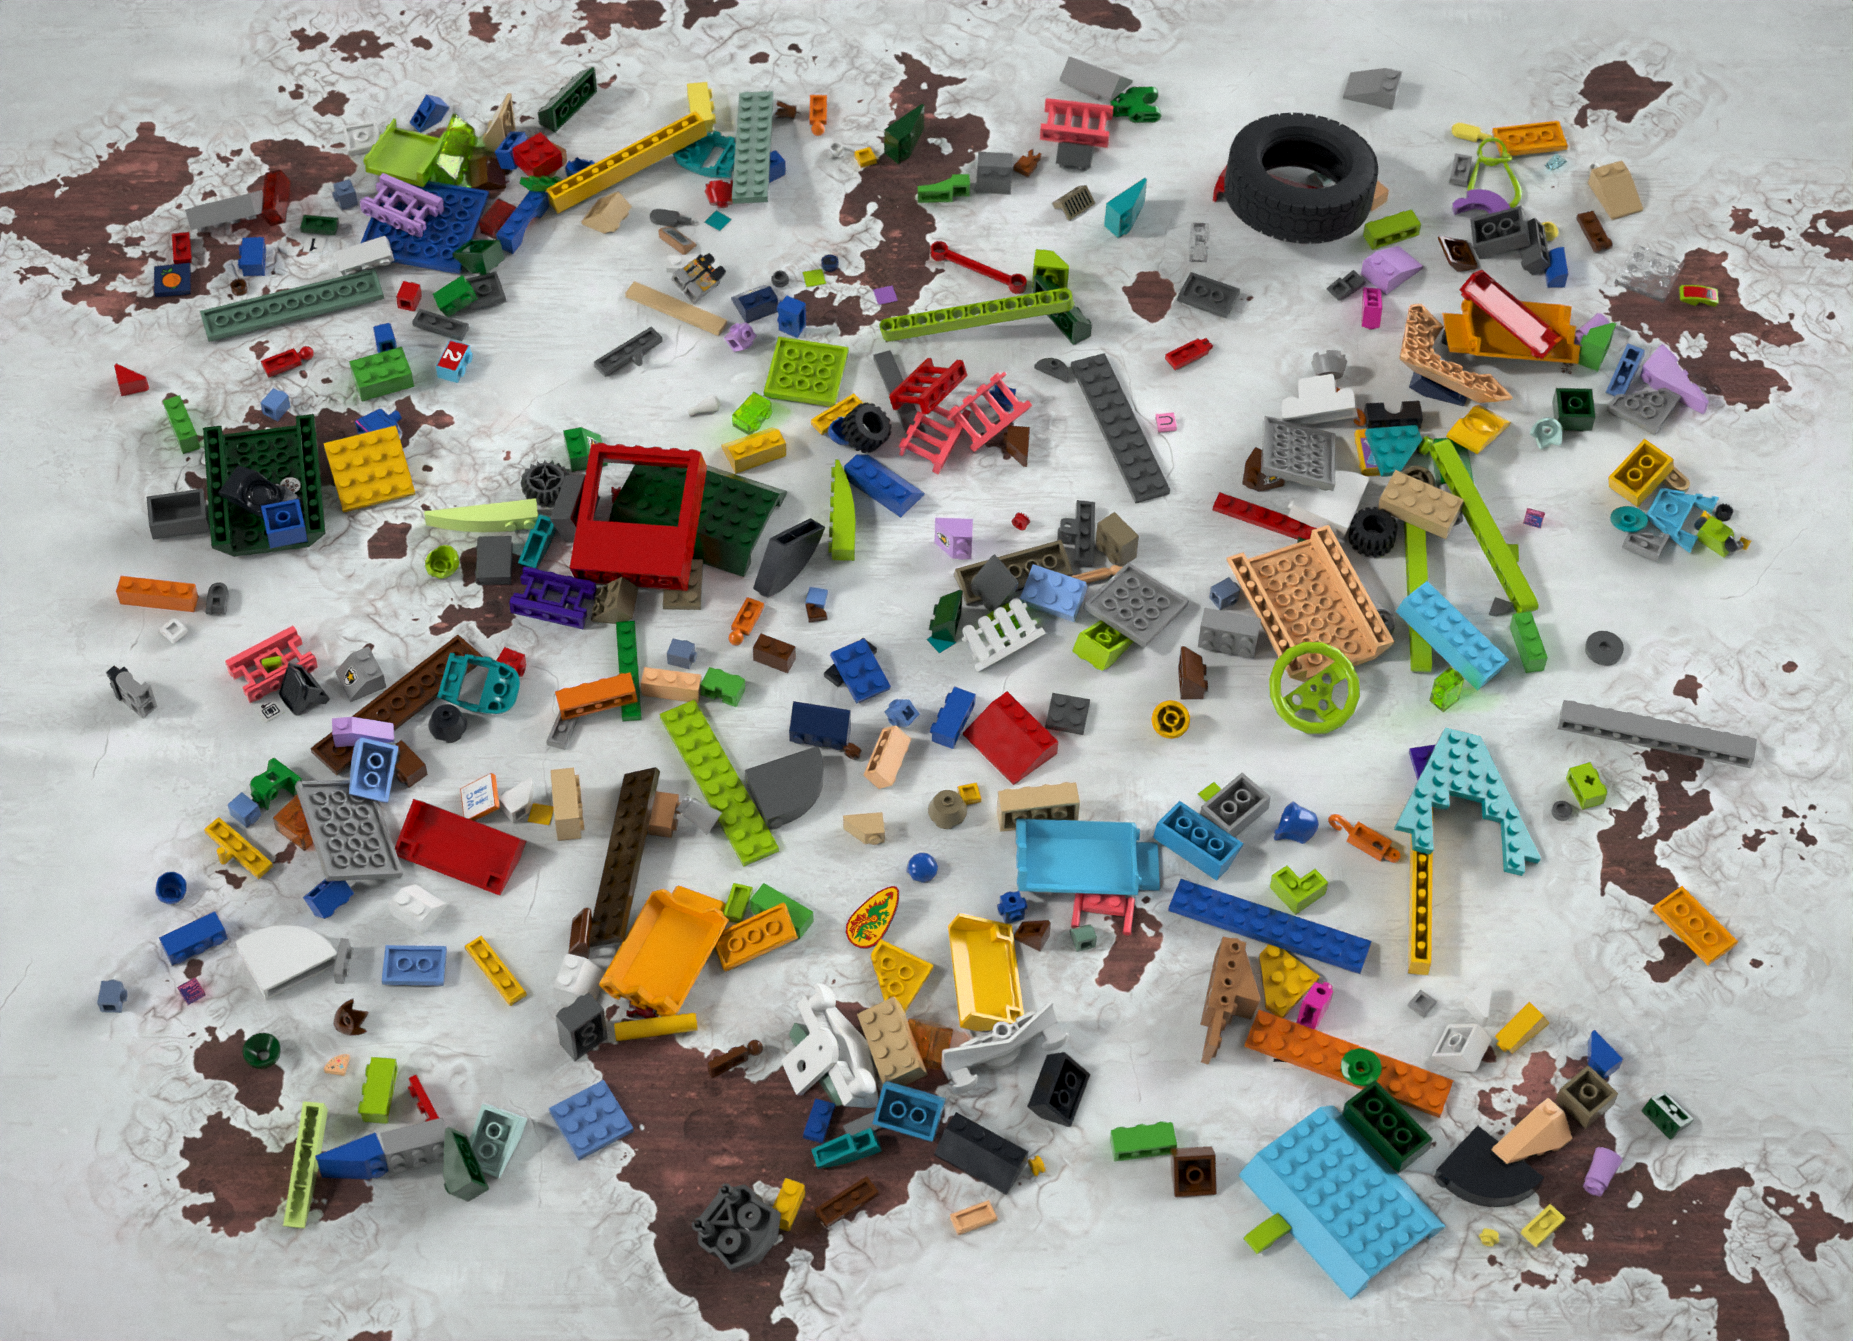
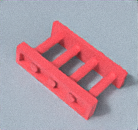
[1040,98,1113,148]
[947,371,1032,452]
[899,406,971,475]

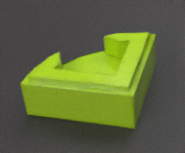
[262,656,282,673]

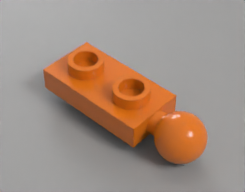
[809,95,827,136]
[728,597,764,646]

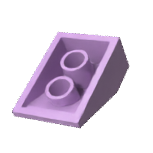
[1361,246,1423,295]

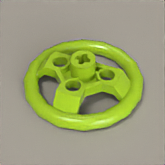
[1269,642,1360,734]

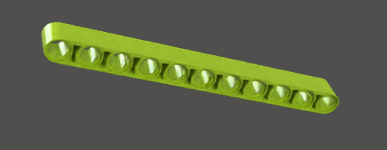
[879,288,1075,341]
[1429,439,1539,613]
[1404,521,1432,672]

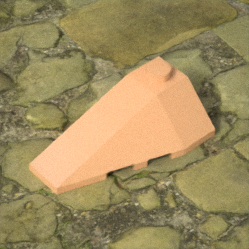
[1492,1098,1572,1164]

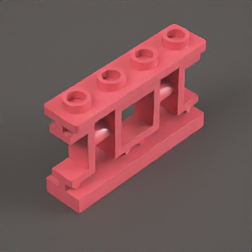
[225,626,318,703]

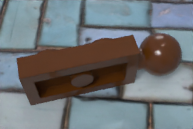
[707,1039,763,1078]

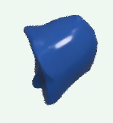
[1274,801,1319,844]

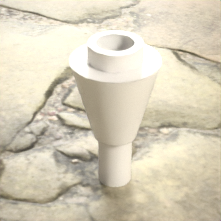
[687,394,721,416]

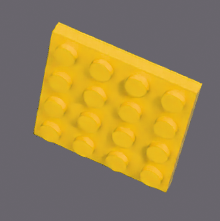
[324,425,416,513]

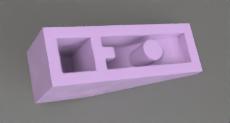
[332,717,394,748]

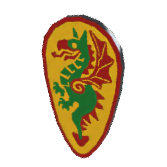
[846,886,899,949]

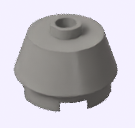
[1311,350,1347,380]

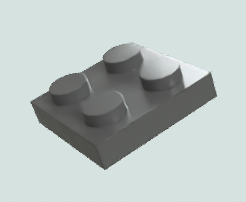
[466,271,506,310]
[1045,693,1090,735]

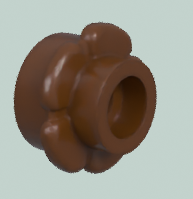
[843,742,862,760]

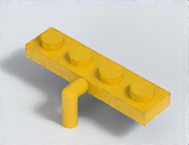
[204,817,273,880]

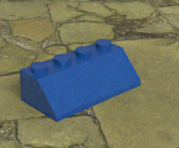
[844,455,924,518]

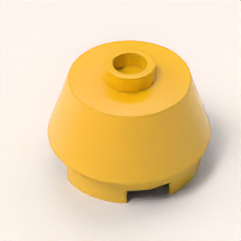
[1151,700,1190,739]

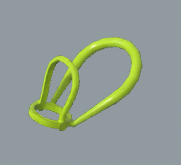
[1467,137,1522,212]

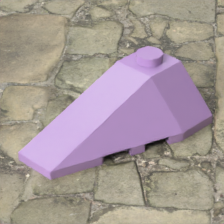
[1640,344,1709,414]

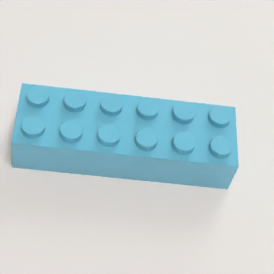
[1396,581,1509,691]

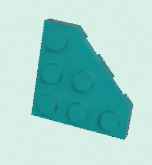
[1365,425,1422,477]

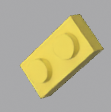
[1520,1204,1566,1248]

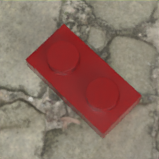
[172,232,192,264]

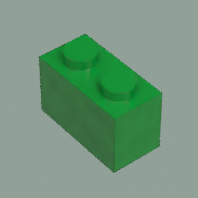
[433,275,477,317]

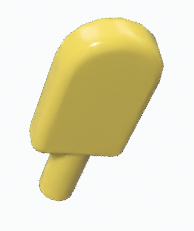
[1451,122,1493,142]

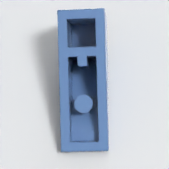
[1606,344,1645,397]

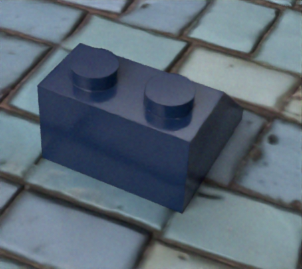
[731,285,778,324]

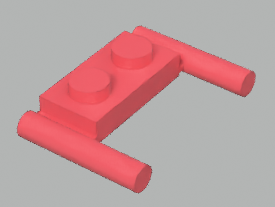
[1071,893,1135,936]

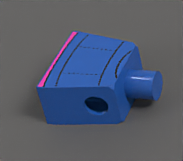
[355,409,402,434]

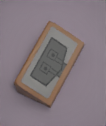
[658,226,696,255]

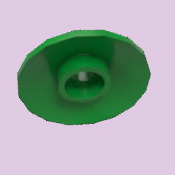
[1340,1048,1382,1086]

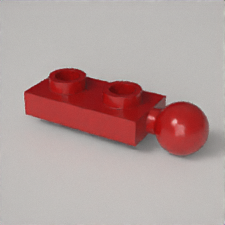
[261,346,314,378]

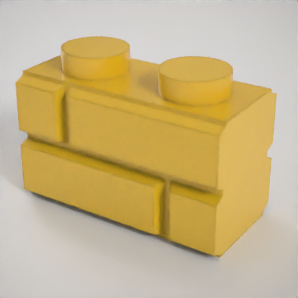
[772,1178,805,1231]

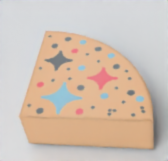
[324,1054,350,1076]

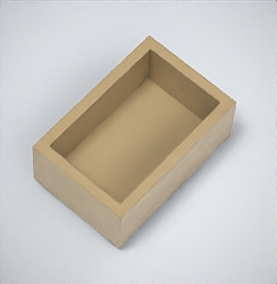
[550,767,585,841]

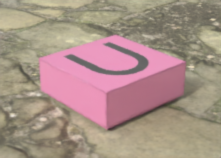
[1155,412,1177,432]

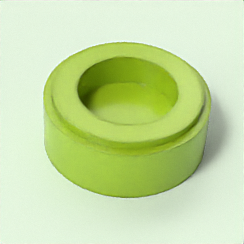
[1417,436,1433,455]

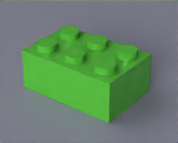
[349,347,414,401]

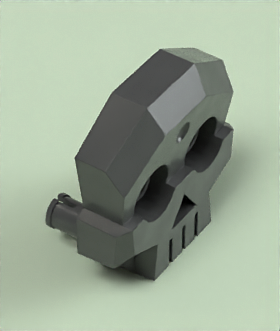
[692,1183,781,1273]

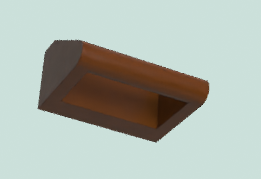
[568,908,593,959]

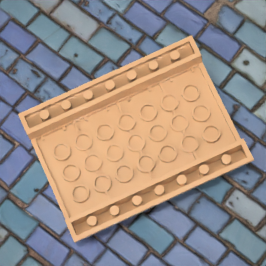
[1226,525,1394,682]

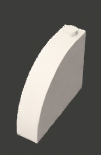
[1287,471,1370,540]
[235,925,337,1000]

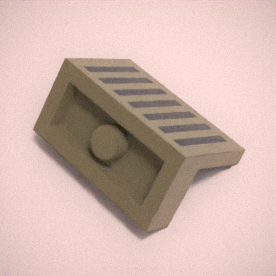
[1052,185,1095,220]

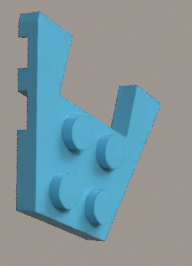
[1646,488,1719,553]

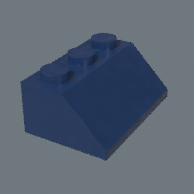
[789,701,851,750]

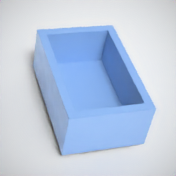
[1020,564,1088,622]

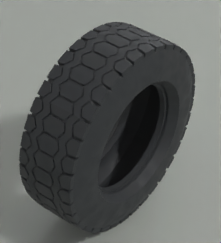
[1224,113,1378,244]

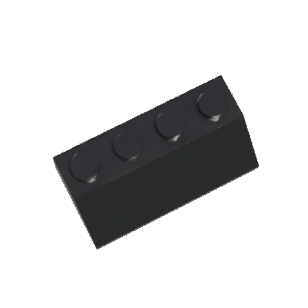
[934,1112,1029,1195]

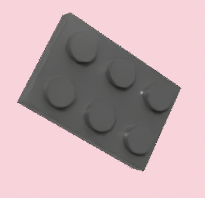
[1177,272,1240,318]

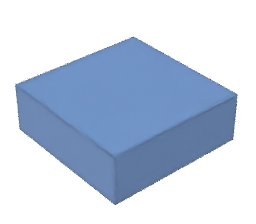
[806,587,828,609]

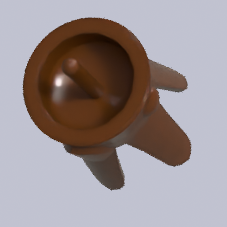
[775,101,801,119]

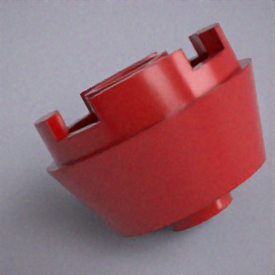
[704,180,733,208]

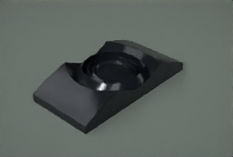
[218,466,303,519]

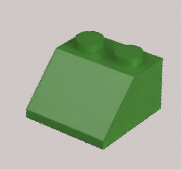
[1578,322,1616,371]

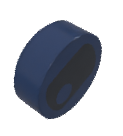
[821,254,839,272]

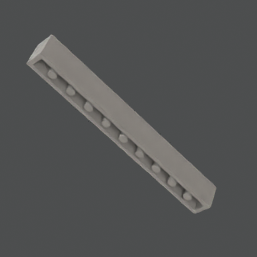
[1558,700,1757,768]

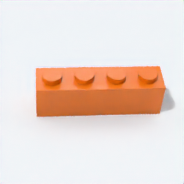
[116,576,199,612]
[555,673,638,721]

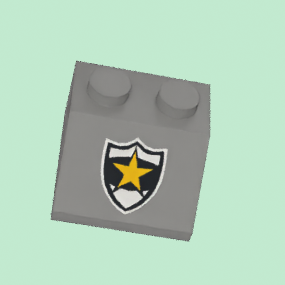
[335,646,386,702]

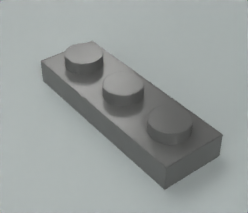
[412,309,469,341]

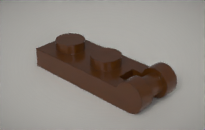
[1576,211,1613,252]

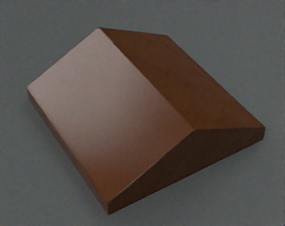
[469,156,506,190]
[1438,236,1478,272]

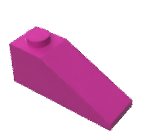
[1361,287,1382,329]

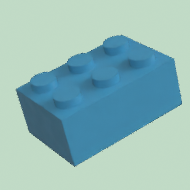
[872,1081,946,1142]

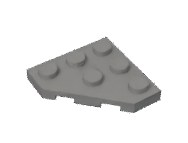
[1607,388,1681,436]

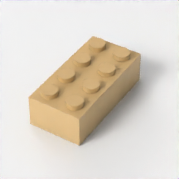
[1378,470,1464,539]
[997,782,1080,832]
[857,996,928,1086]

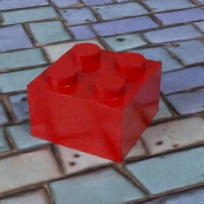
[512,132,563,177]

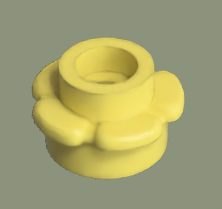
[1479,1228,1499,1246]

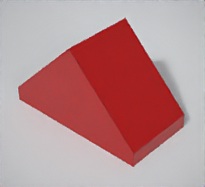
[114,363,149,396]

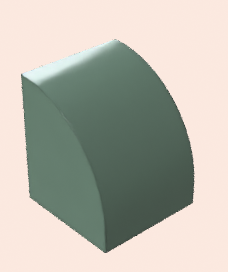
[1069,924,1097,952]

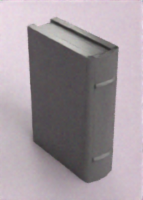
[475,536,513,585]

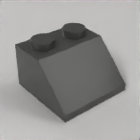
[1056,142,1095,171]

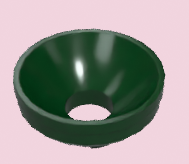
[242,1033,281,1069]

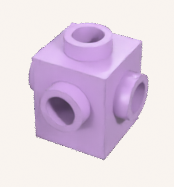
[724,322,757,352]

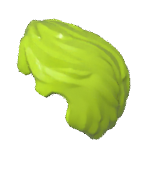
[425,545,459,579]

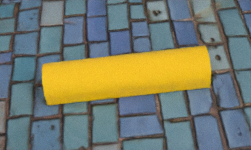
[614,1013,698,1041]

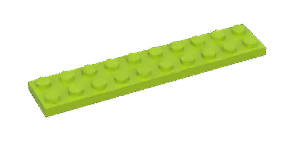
[659,699,779,867]

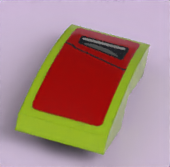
[1679,285,1719,307]

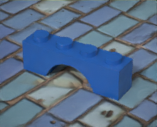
[496,191,549,254]

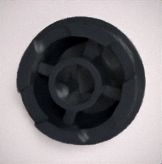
[428,704,467,743]

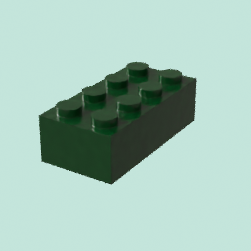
[1342,1080,1433,1173]

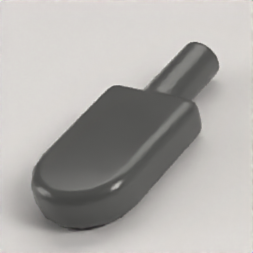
[650,209,692,227]

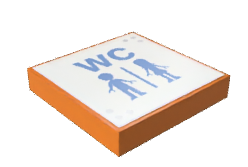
[460,773,500,821]

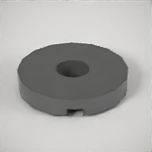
[1585,631,1624,665]

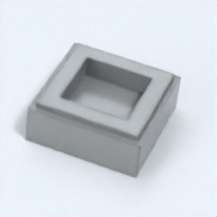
[1408,989,1437,1018]

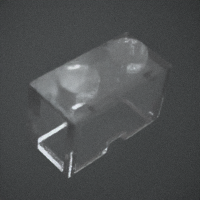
[1189,223,1210,262]

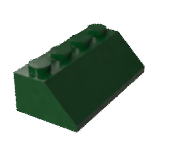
[538,67,597,133]
[1033,275,1092,345]

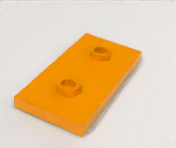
[1492,120,1568,157]
[1652,886,1738,966]
[715,902,798,972]

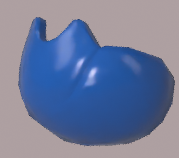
[828,417,849,445]
[906,852,938,883]
[155,872,187,904]

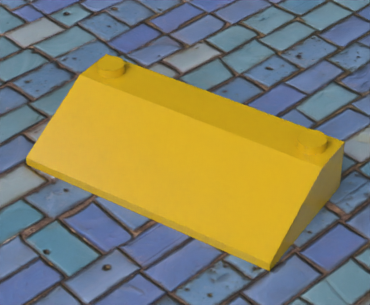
[948,913,1024,1031]

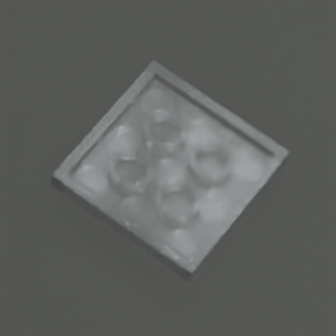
[1614,244,1684,303]

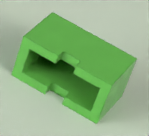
[700,667,745,707]

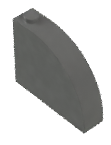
[745,746,824,829]

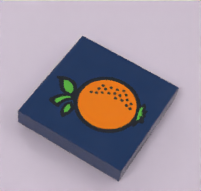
[154,263,191,297]

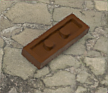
[815,1176,879,1228]

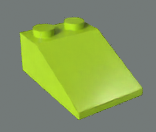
[1072,620,1134,671]

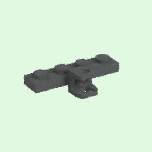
[1057,500,1095,567]

